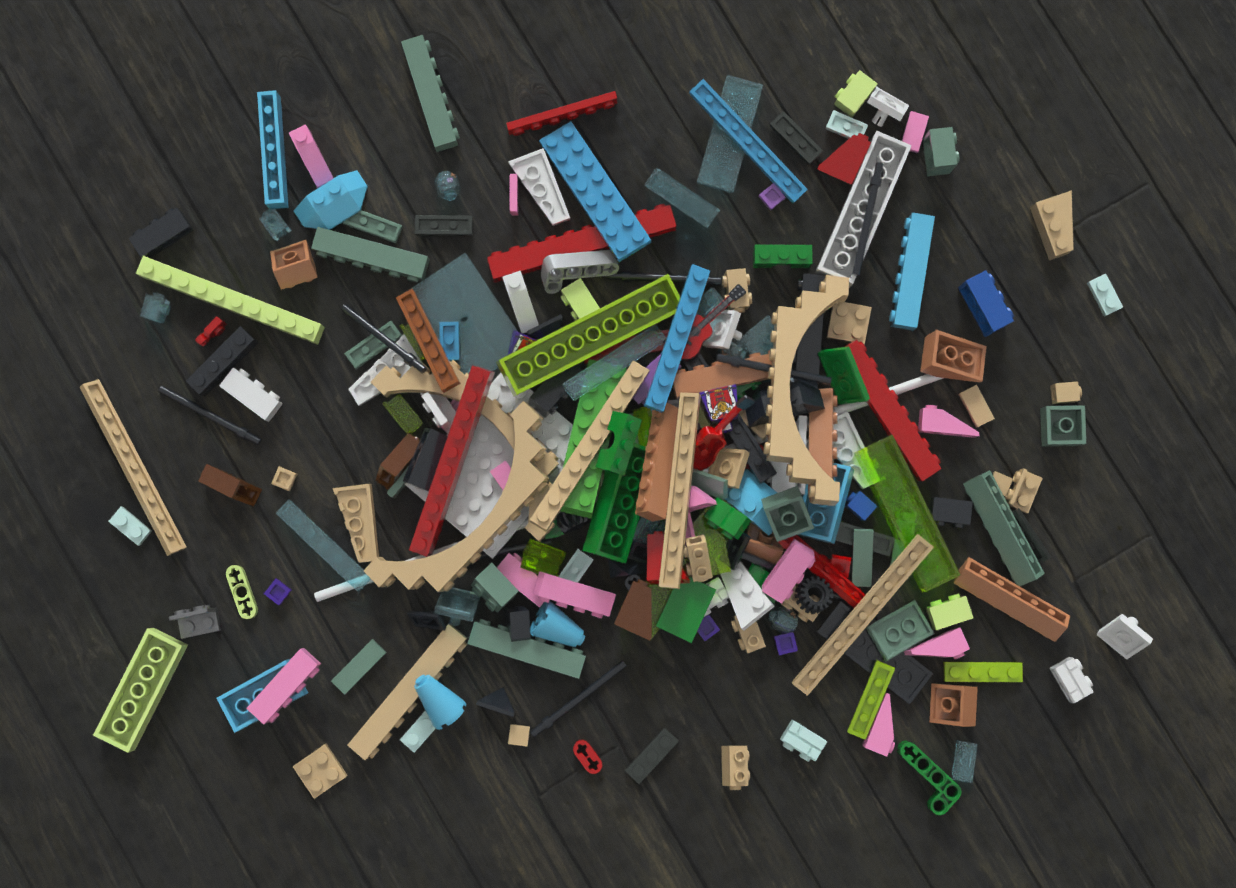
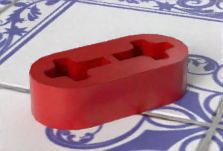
[573,740,602,774]

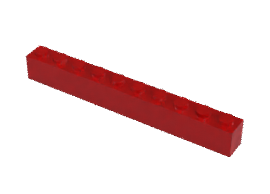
[487,204,677,282]
[409,365,495,557]

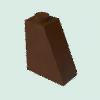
[376,433,420,490]
[198,464,262,507]
[614,579,652,640]

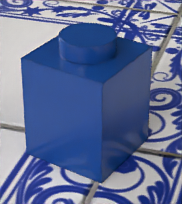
[845,491,877,521]

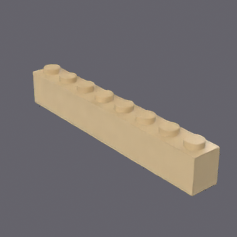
[347,624,468,760]

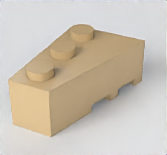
[1030,190,1073,260]

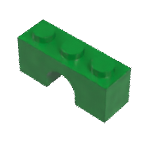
[753,245,812,268]
[595,411,642,476]

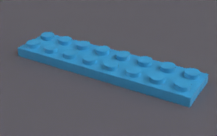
[539,122,652,262]

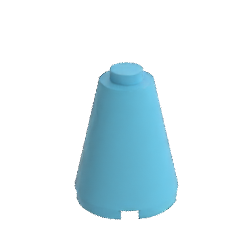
[530,601,585,647]
[414,675,466,730]

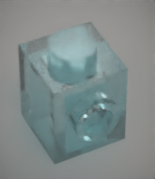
[259,208,291,241]
[140,293,171,324]

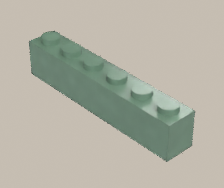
[401,35,460,152]
[311,227,430,283]
[963,470,1045,586]
[467,619,586,679]

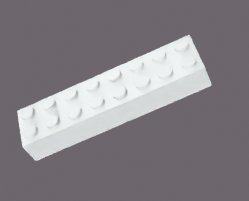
[815,131,912,288]

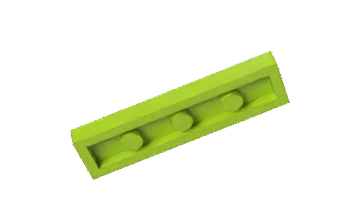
[847,660,895,740]
[943,662,1023,682]

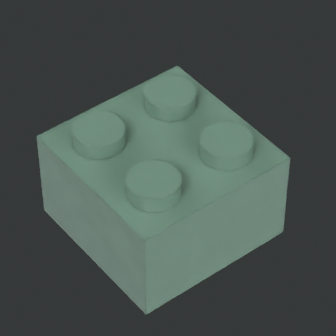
[922,127,959,176]
[1040,406,1086,446]
[761,486,814,542]
[471,563,518,613]

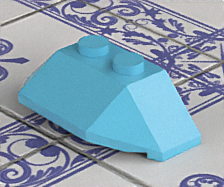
[294,170,368,230]
[723,469,777,536]

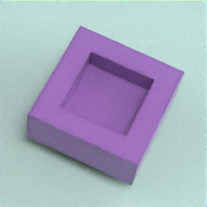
[758,183,786,211]

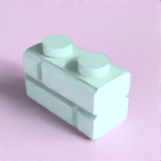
[780,720,827,762]

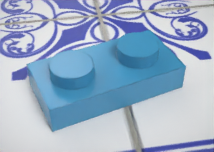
[439,322,460,361]

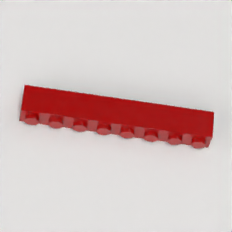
[845,340,941,481]

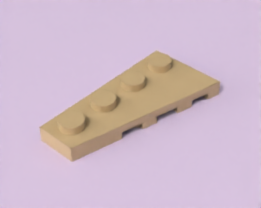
[333,484,379,563]

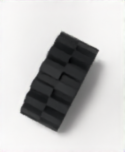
[795,576,833,614]

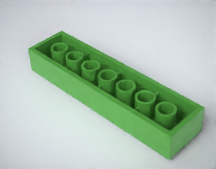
[560,359,626,519]

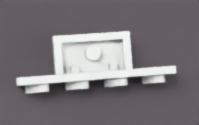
[420,392,456,434]

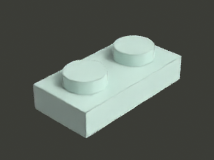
[825,110,868,139]
[1087,274,1123,316]
[109,506,152,546]
[558,549,593,583]
[400,711,435,753]

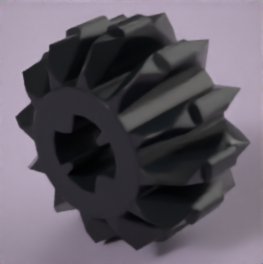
[556,512,590,533]

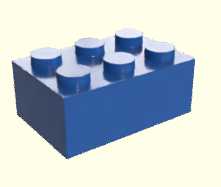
[958,270,1014,337]

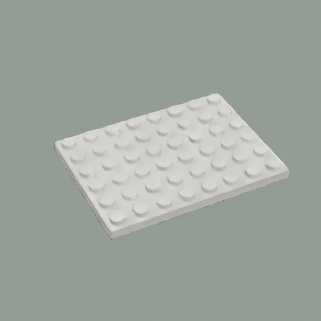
[405,373,573,559]

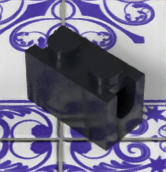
[928,497,973,528]

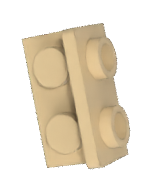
[1005,468,1042,514]

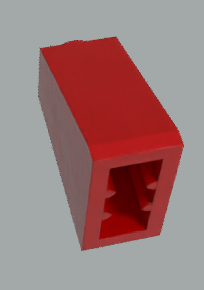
[817,133,871,185]
[647,531,690,585]

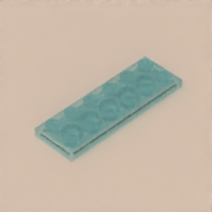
[697,75,763,193]

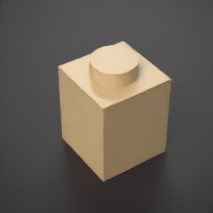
[1050,382,1082,405]

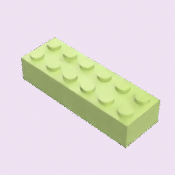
[93,628,188,753]

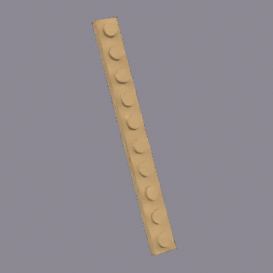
[530,361,650,532]
[80,379,186,556]
[659,392,701,589]
[792,534,934,696]

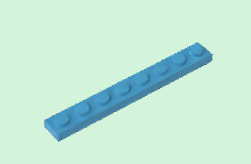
[689,79,808,203]
[644,264,710,413]

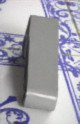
[541,250,619,294]

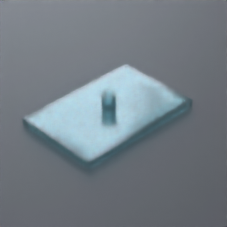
[406,253,517,375]

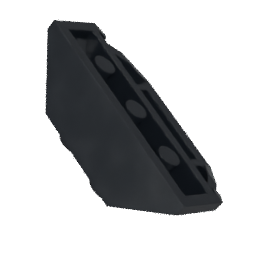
[745,377,825,428]

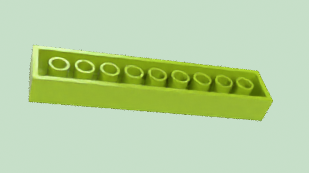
[496,274,680,397]

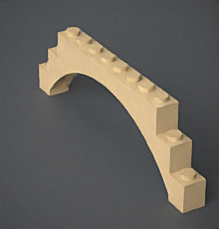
[764,275,849,506]
[371,360,559,542]
[364,401,550,592]

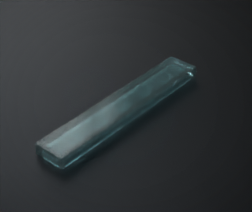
[562,324,666,401]
[276,499,371,592]

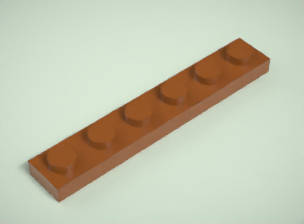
[396,288,461,393]

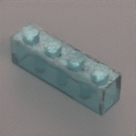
[644,168,720,228]

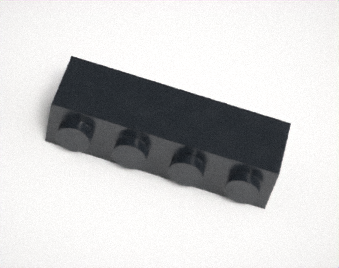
[186,326,259,397]

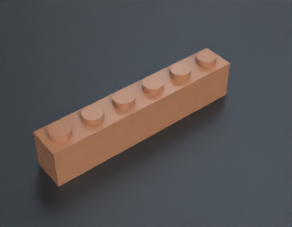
[672,350,772,400]
[808,388,838,503]
[635,403,678,522]
[954,557,1070,642]

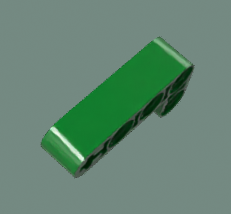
[897,740,962,815]

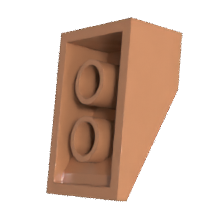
[920,330,987,382]

